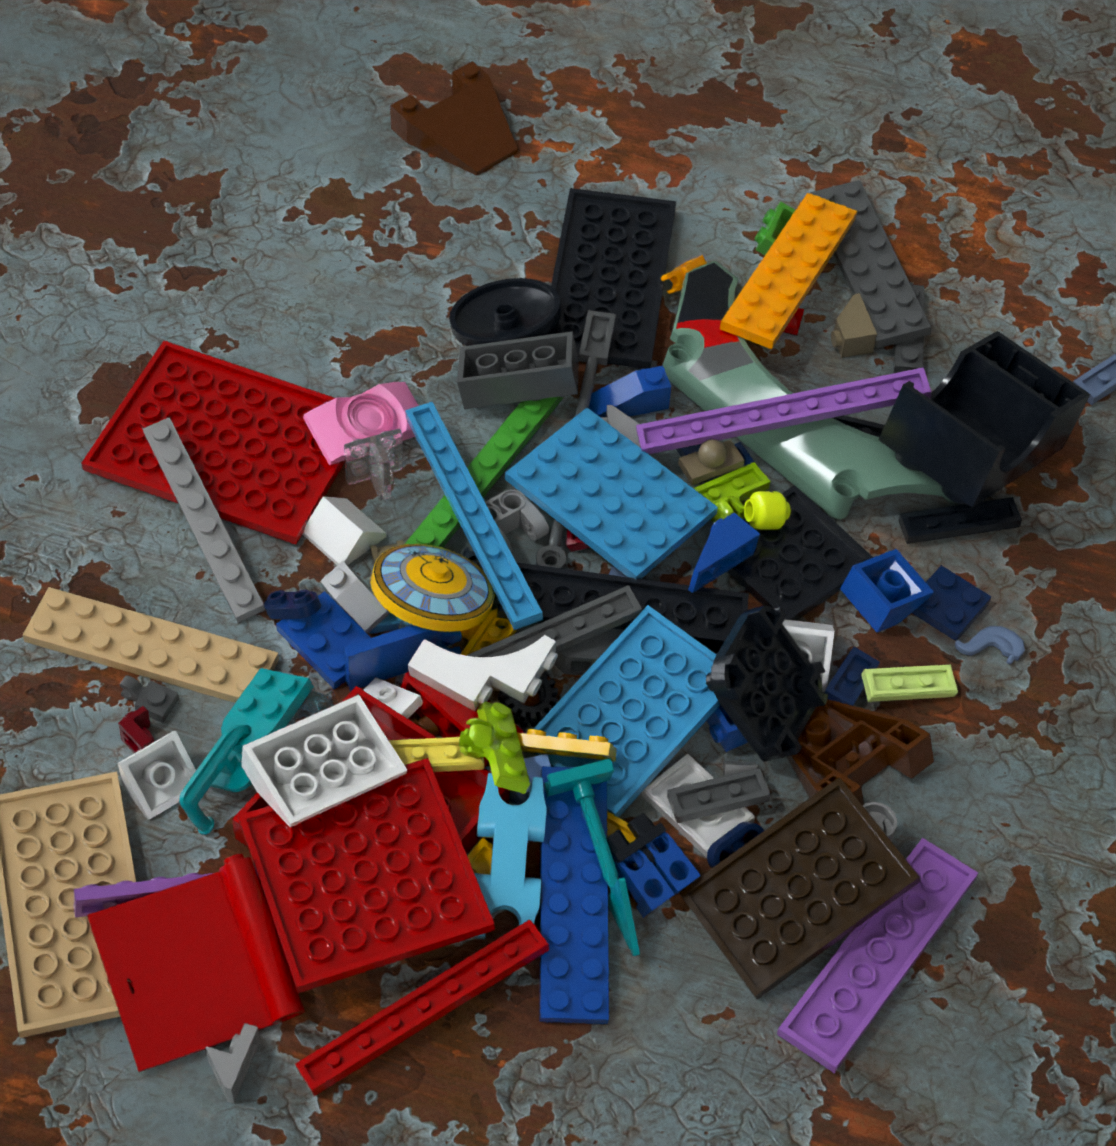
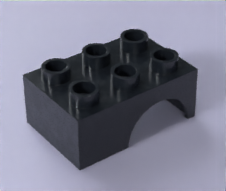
[879,331,1091,508]

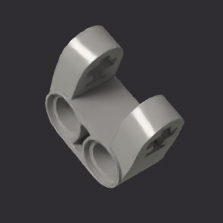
[485,489,549,553]

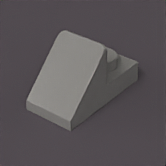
[205,1023,260,1104]

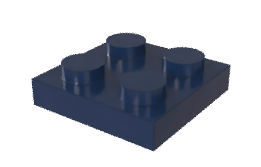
[912,565,991,641]

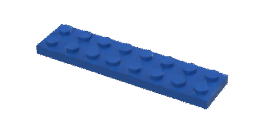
[539,766,609,1024]

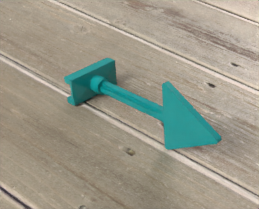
[544,758,640,957]

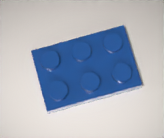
[276,591,371,689]

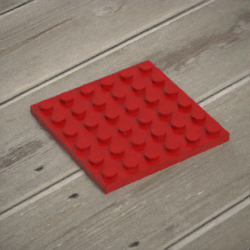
[238,758,495,993]

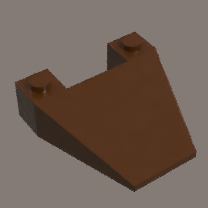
[390,61,518,176]
[787,699,934,805]

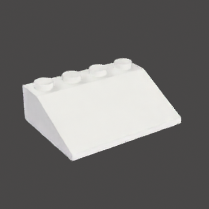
[241,695,407,827]

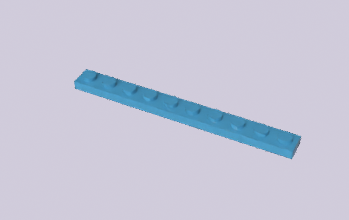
[405,402,543,630]

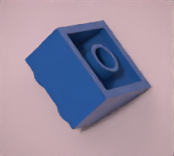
[840,549,934,633]

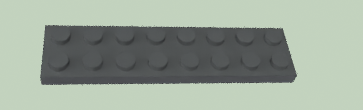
[810,180,931,348]

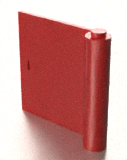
[87,853,305,1073]

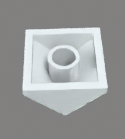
[302,496,387,565]
[118,731,196,820]

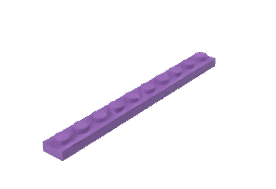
[636,367,931,454]

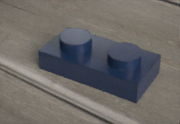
[823,646,880,706]

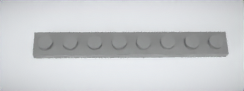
[142,417,265,623]

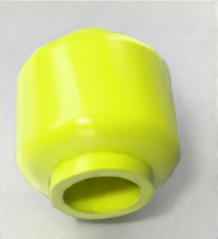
[744,491,791,530]

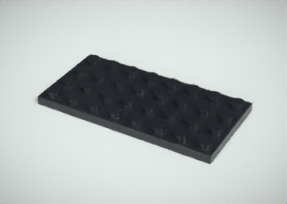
[546,188,676,369]

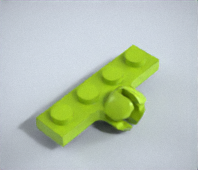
[694,462,771,523]
[459,701,530,794]

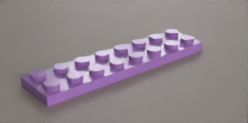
[777,838,978,1073]

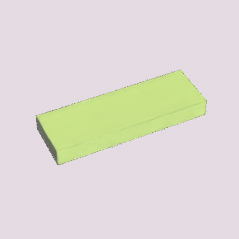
[861,664,958,702]

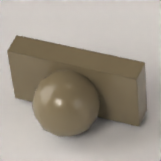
[678,439,745,485]

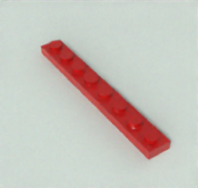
[295,919,549,1096]

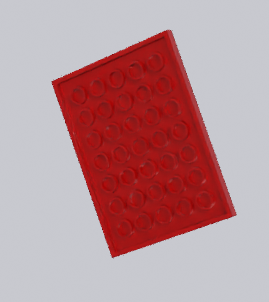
[81,341,346,545]

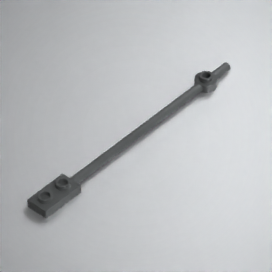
[536,310,616,569]

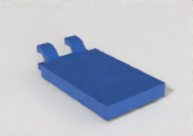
[344,625,462,691]

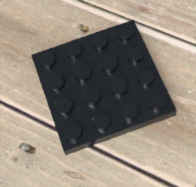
[728,485,874,621]

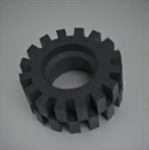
[498,671,558,727]

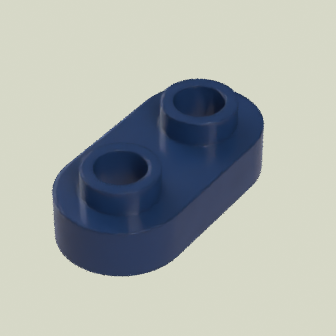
[264,590,321,619]
[707,822,764,869]

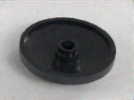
[449,278,562,346]

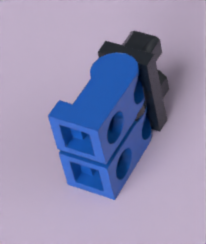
[606,813,701,918]

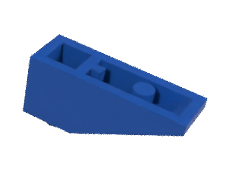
[589,366,671,418]
[688,513,760,593]

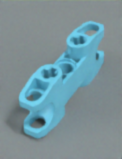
[474,773,547,939]

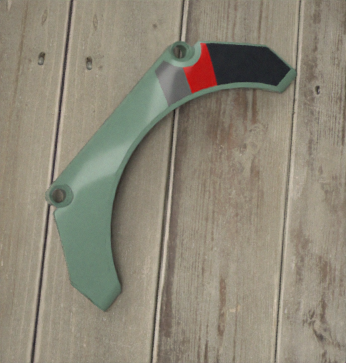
[662,261,954,519]

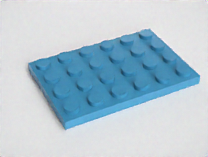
[505,408,718,580]
[534,605,720,817]

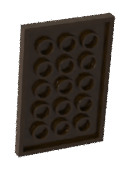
[679,777,921,1000]

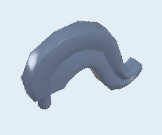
[954,626,1025,665]

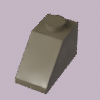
[831,293,877,358]

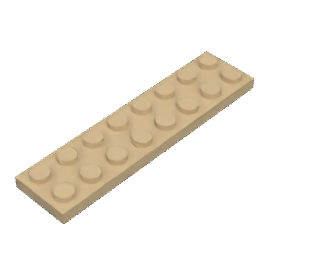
[23,587,279,703]

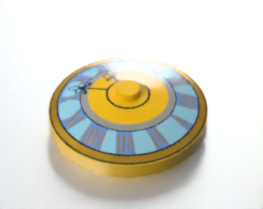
[370,544,494,632]

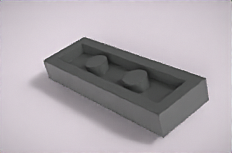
[667,768,771,823]

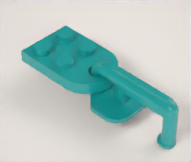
[179,668,314,835]

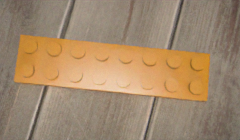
[720,193,857,349]

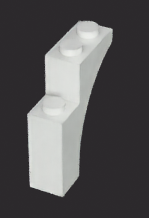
[408,635,558,711]

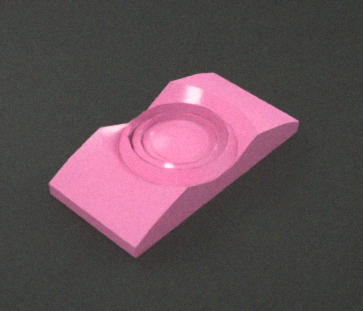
[303,382,419,465]

